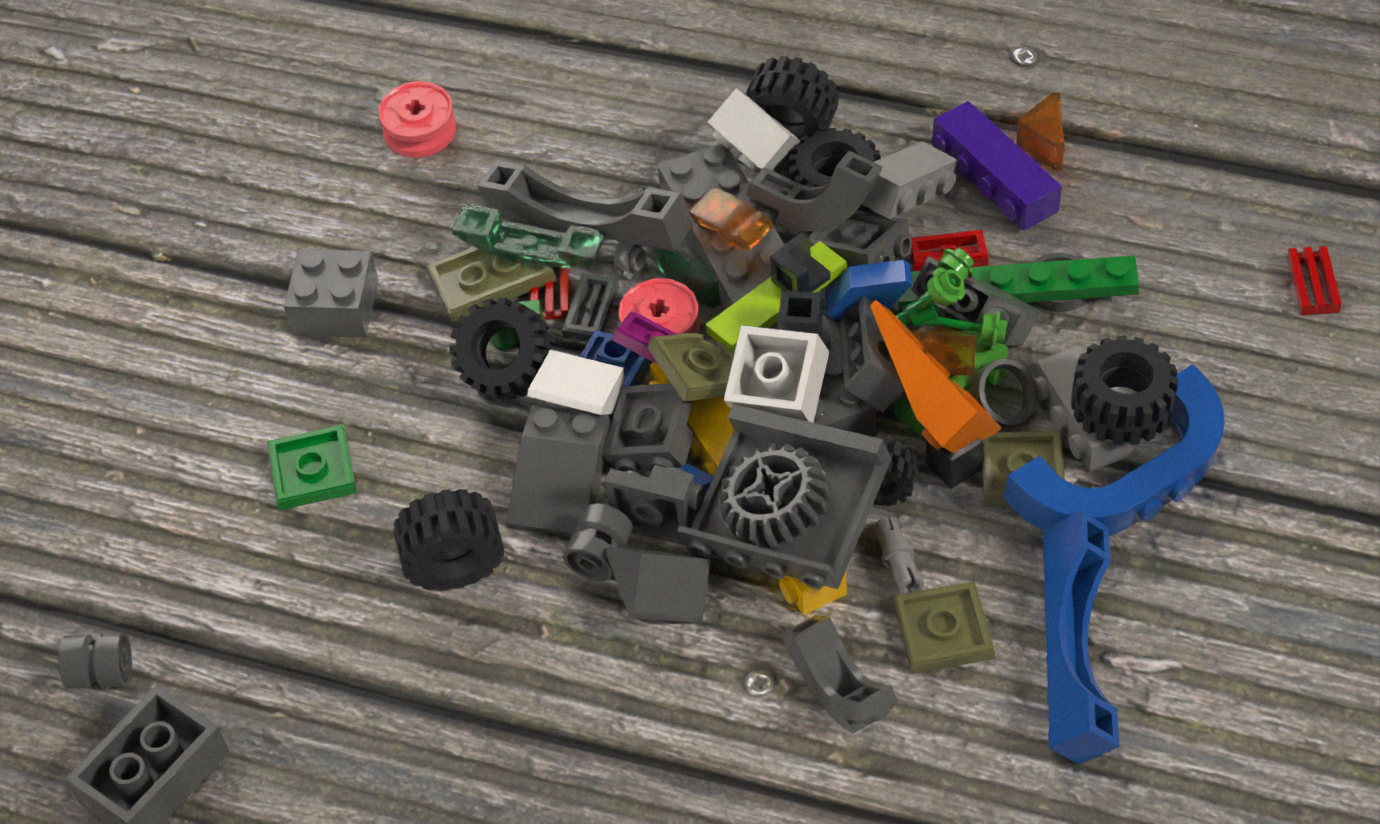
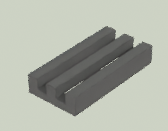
[562,273,619,342]

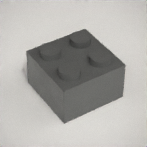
[284,249,379,337]

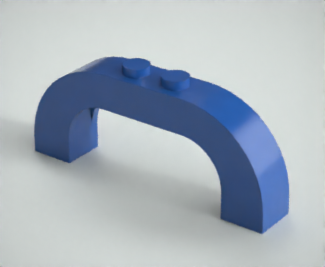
[1002,364,1224,536]

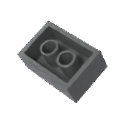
[65,684,229,824]

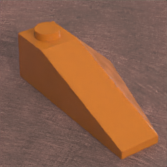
[870,300,1001,453]

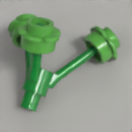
[895,248,1007,350]

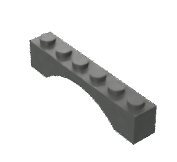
[477,160,693,252]

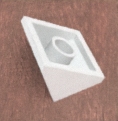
[527,350,625,415]

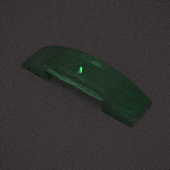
[640,185,720,308]
[452,203,606,268]

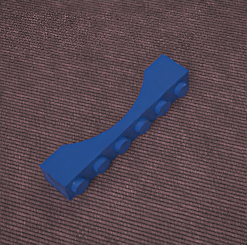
[1043,510,1119,764]

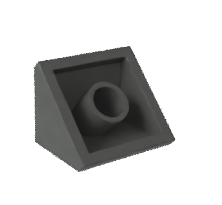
[606,547,710,623]

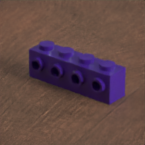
[931,101,1062,231]

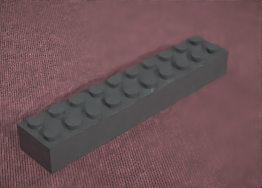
[657,143,877,437]

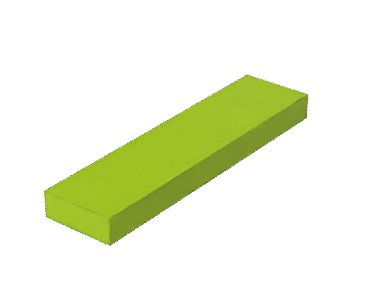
[706,241,847,353]

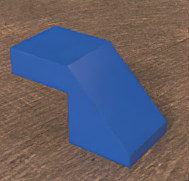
[825,260,912,322]

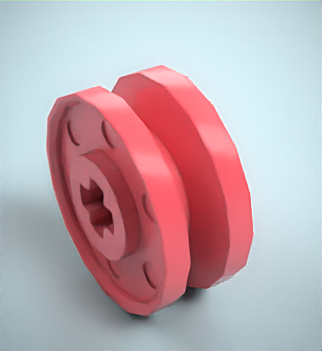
[378,81,457,158]
[619,278,701,334]

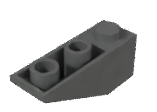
[911,257,1040,346]

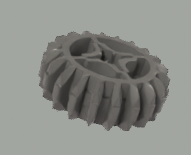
[718,443,831,550]

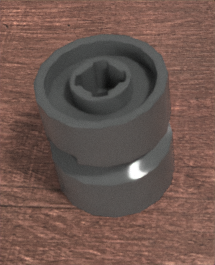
[563,503,633,581]
[59,633,132,689]

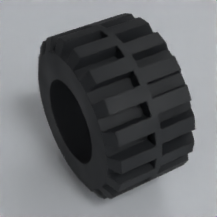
[745,56,839,140]
[789,128,881,212]
[449,297,555,400]
[1071,336,1178,446]
[394,489,504,591]

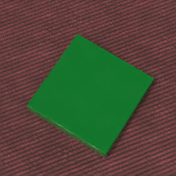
[267,424,357,511]

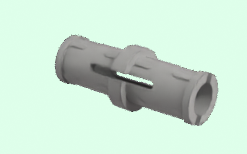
[873,517,924,594]

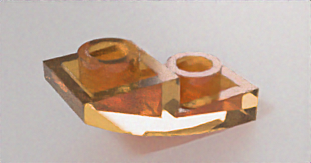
[689,187,774,251]

